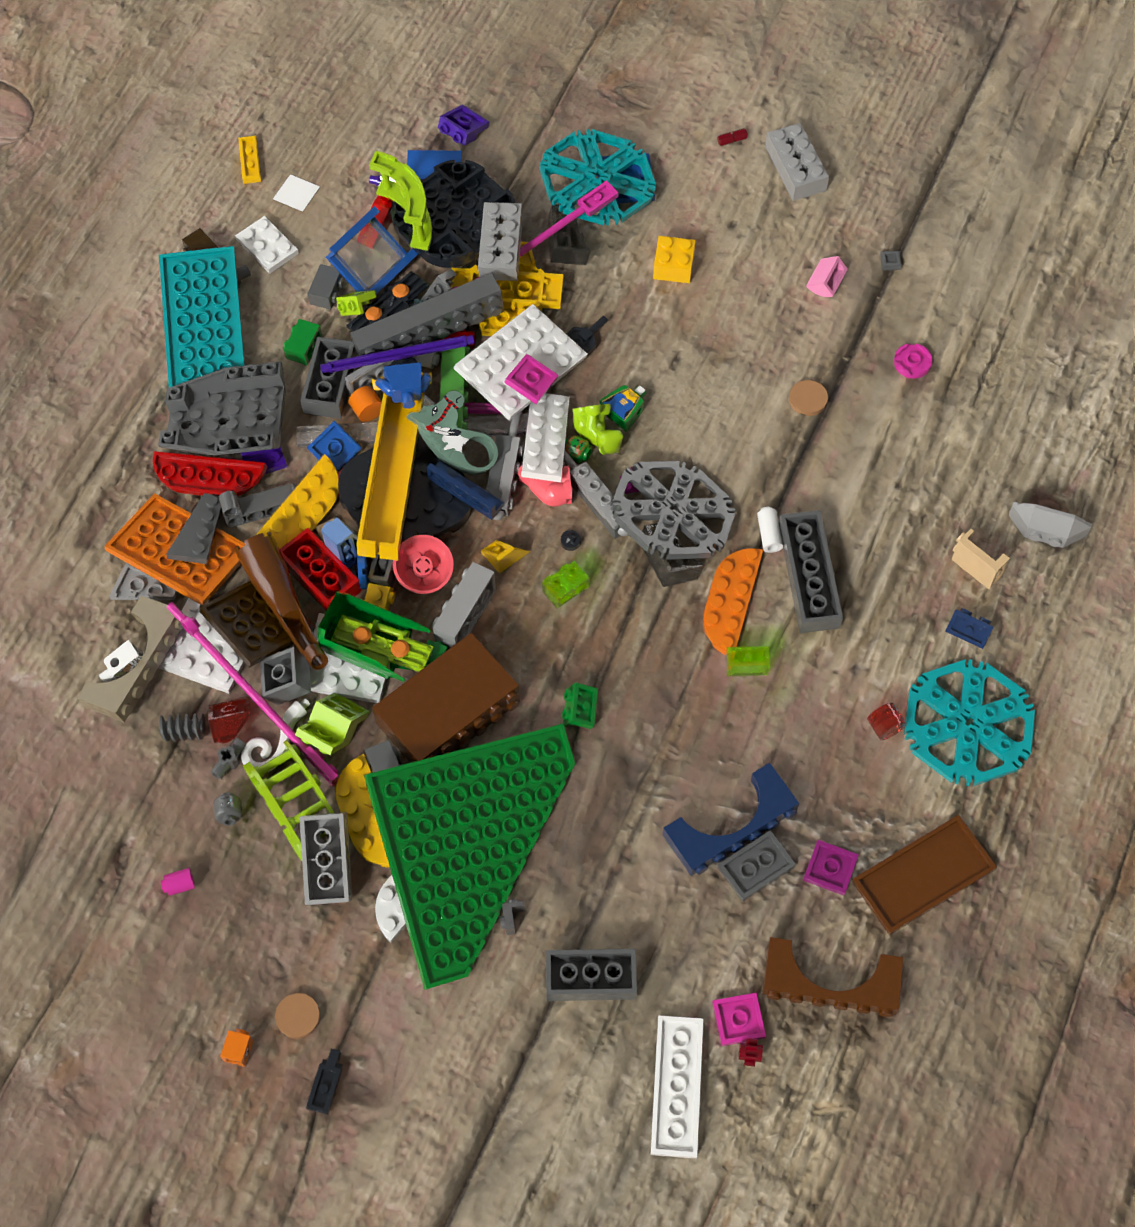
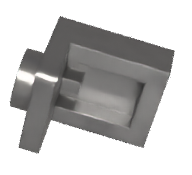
[500,899,525,936]

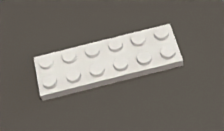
[521,393,569,482]
[650,1015,703,1158]

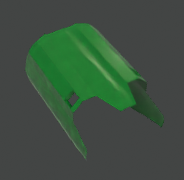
[318,592,430,683]

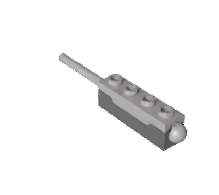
[486,412,524,521]
[563,450,629,539]

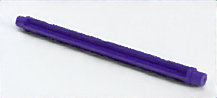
[320,335,474,373]

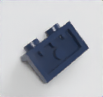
[945,608,994,649]

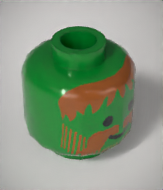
[564,435,592,464]

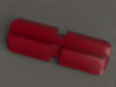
[717,128,748,146]

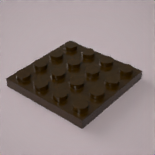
[199,581,316,668]

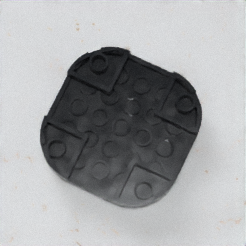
[390,160,515,268]
[338,434,472,543]

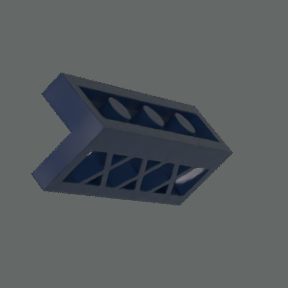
[427,461,504,520]

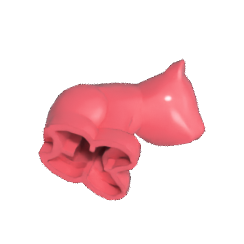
[518,465,572,507]

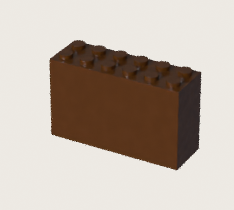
[372,633,520,763]

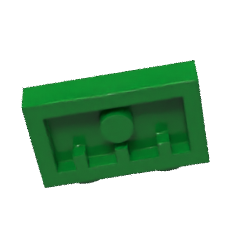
[562,682,598,729]

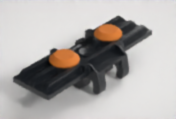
[346,271,430,332]

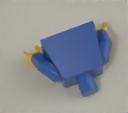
[372,362,432,409]

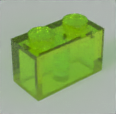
[725,646,770,676]

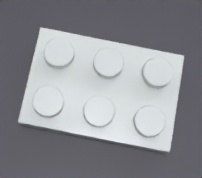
[235,216,299,274]

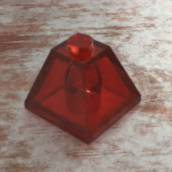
[208,696,251,744]

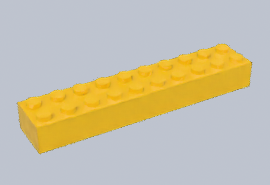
[357,392,425,561]

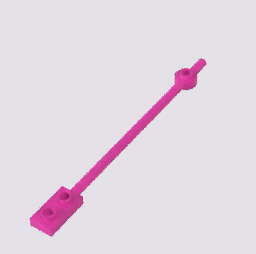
[451,180,618,290]
[167,602,339,787]

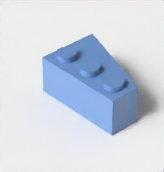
[321,517,358,569]

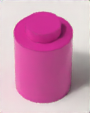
[161,868,195,896]

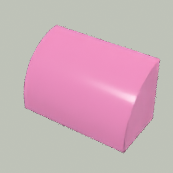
[806,256,848,297]

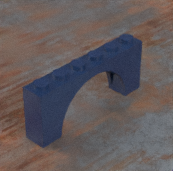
[662,763,799,876]

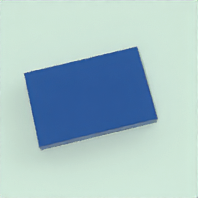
[407,150,462,181]

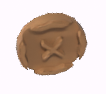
[789,380,828,416]
[275,993,320,1039]

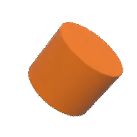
[348,386,382,422]

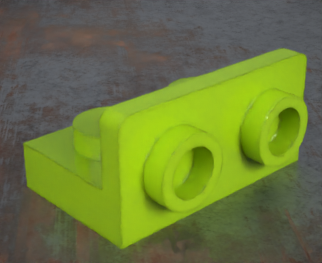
[336,290,376,316]

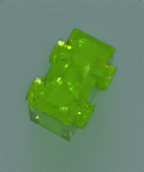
[542,561,589,609]

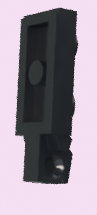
[306,1048,343,1115]

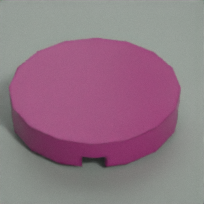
[894,343,932,379]

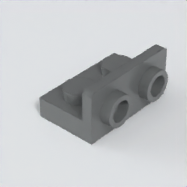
[421,269,456,302]

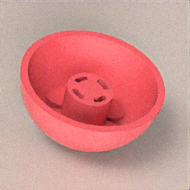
[393,535,454,594]

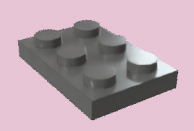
[717,830,796,902]

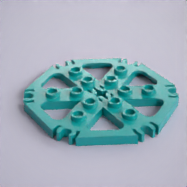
[539,129,656,226]
[903,659,1035,787]

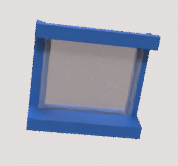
[326,206,418,294]

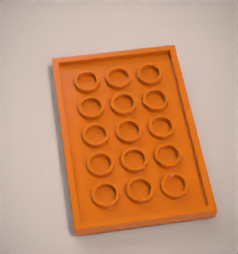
[105,493,245,605]

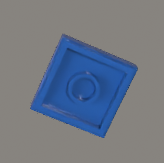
[307,421,362,473]

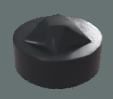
[561,530,581,551]

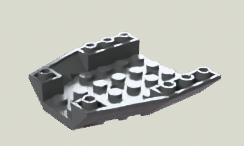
[158,361,286,456]

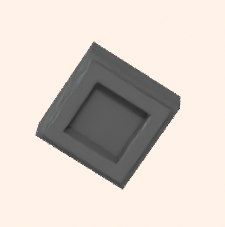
[880,251,901,270]

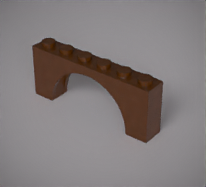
[762,937,903,1017]

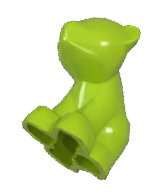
[572,404,623,455]

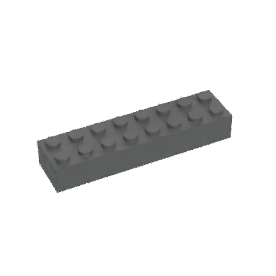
[350,273,504,356]

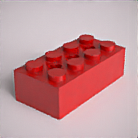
[280,528,362,611]

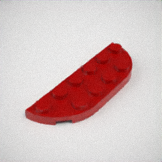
[153,451,267,496]

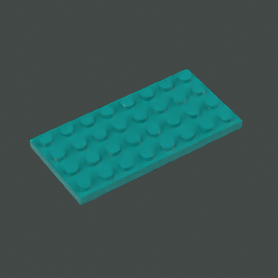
[159,246,245,388]

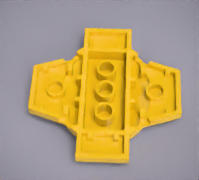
[451,241,564,336]

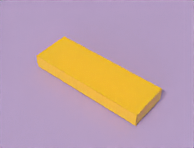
[238,135,261,184]

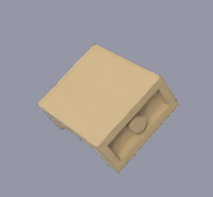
[952,529,1010,589]

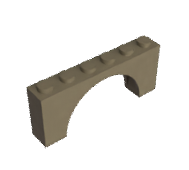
[77,596,183,723]

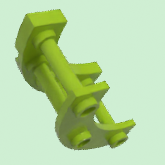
[369,151,432,251]
[243,740,334,861]

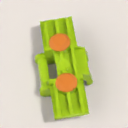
[331,615,434,672]

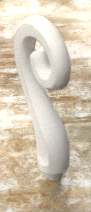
[241,698,310,772]

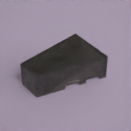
[548,204,590,265]
[642,523,705,587]

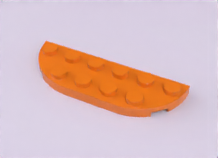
[703,548,763,658]

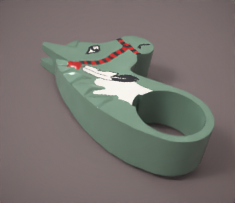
[406,391,498,475]

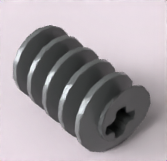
[159,713,206,742]

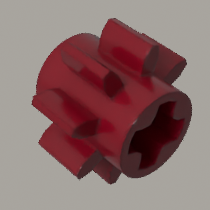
[738,1038,763,1067]

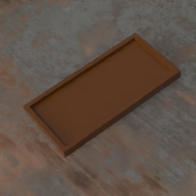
[852,815,997,935]

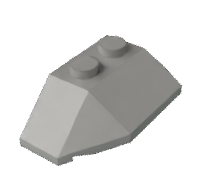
[1009,502,1092,548]

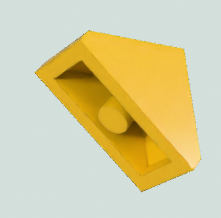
[481,540,531,574]

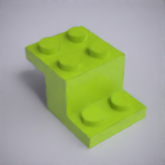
[295,693,370,755]

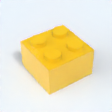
[653,236,696,284]

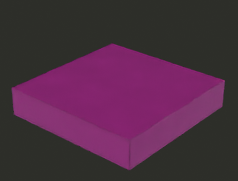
[803,840,859,896]

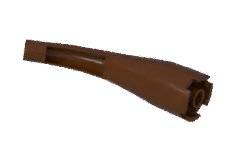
[234,532,328,670]

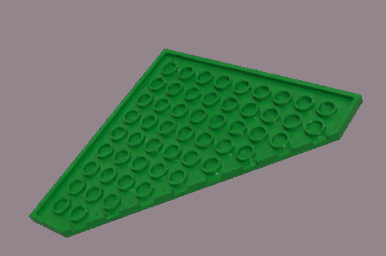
[364,724,575,990]

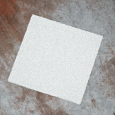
[273,174,320,212]

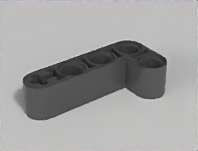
[219,484,296,527]

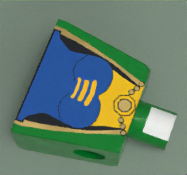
[600,385,646,432]

